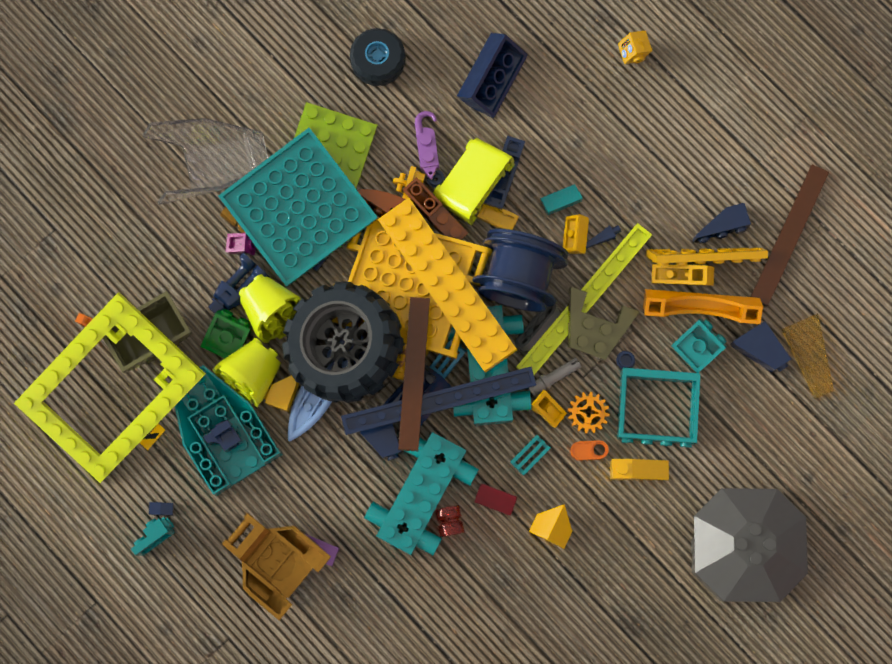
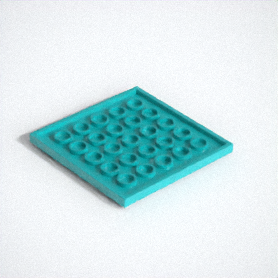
[218,128,378,287]

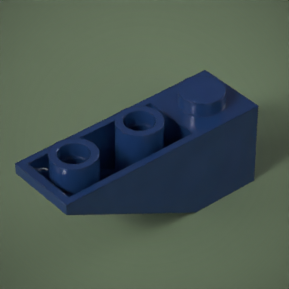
[692,203,751,244]

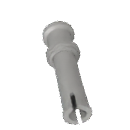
[526,357,582,399]

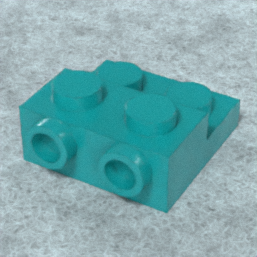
[671,319,727,373]
[131,517,175,556]

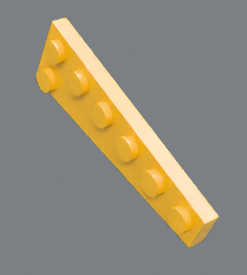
[646,248,768,266]

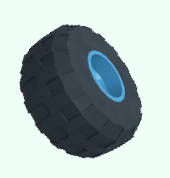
[350,28,406,86]

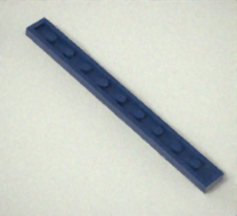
[341,367,536,435]

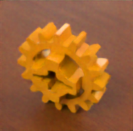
[567,392,610,434]

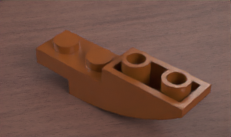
[403,177,468,240]
[358,189,416,217]

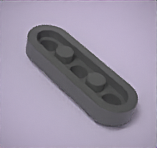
[515,305,560,352]

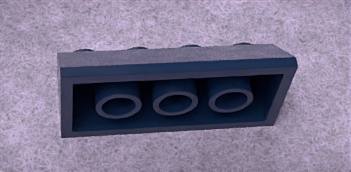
[457,33,528,118]

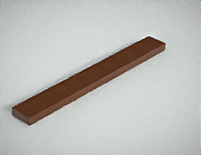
[750,164,829,307]
[398,297,430,452]

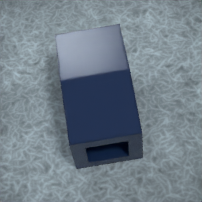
[149,502,174,516]

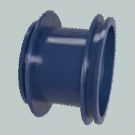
[472,229,569,312]

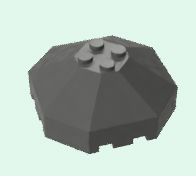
[691,488,808,602]

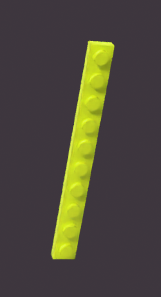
[516,223,652,375]

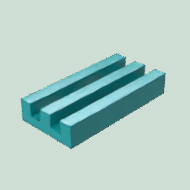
[510,435,551,476]

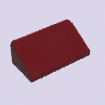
[474,483,517,516]

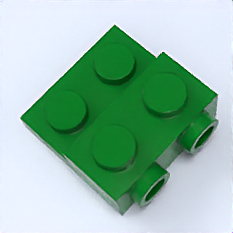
[200,309,252,358]

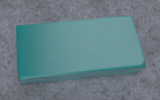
[540,184,583,216]

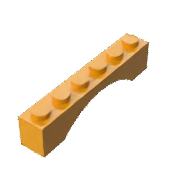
[643,289,763,324]

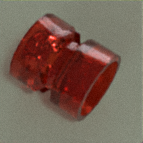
[435,505,465,537]

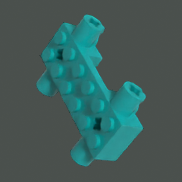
[447,305,532,426]
[364,432,479,556]

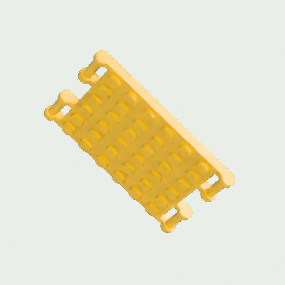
[332,217,493,359]

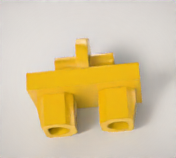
[392,166,425,199]

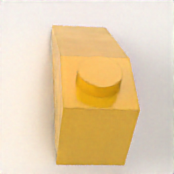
[652,264,715,286]
[610,459,669,480]

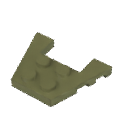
[568,287,639,360]

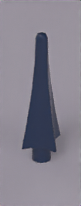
[586,225,622,249]

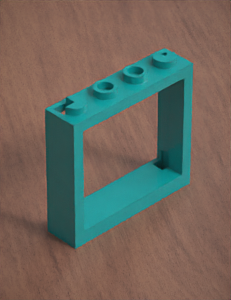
[617,368,701,448]

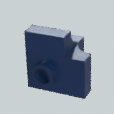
[204,420,243,453]

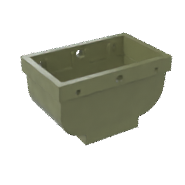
[103,291,192,373]

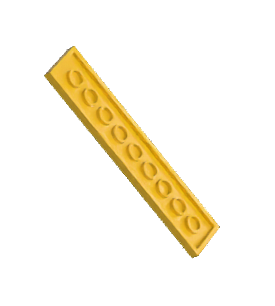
[378,198,517,373]

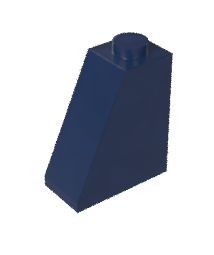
[730,321,791,372]
[360,423,402,461]

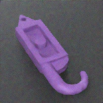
[415,111,440,180]

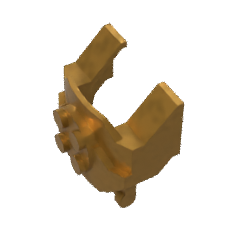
[222,513,331,621]

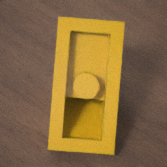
[531,390,567,428]

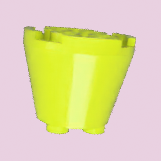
[239,274,301,343]
[213,338,281,407]

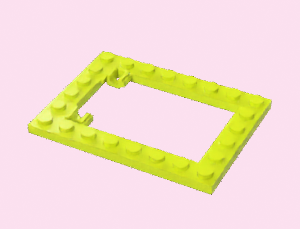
[14,292,206,483]

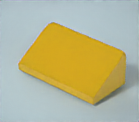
[563,214,589,254]

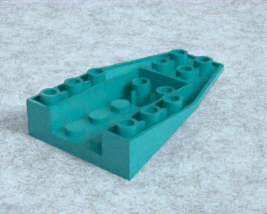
[175,365,283,496]

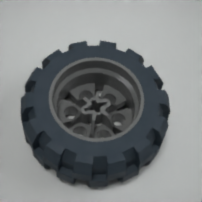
[282,282,404,403]

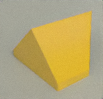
[529,504,572,549]

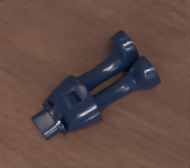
[208,252,270,314]

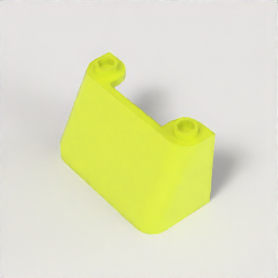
[433,138,515,226]

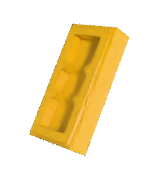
[477,204,519,230]

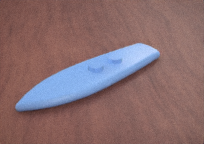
[288,326,364,441]

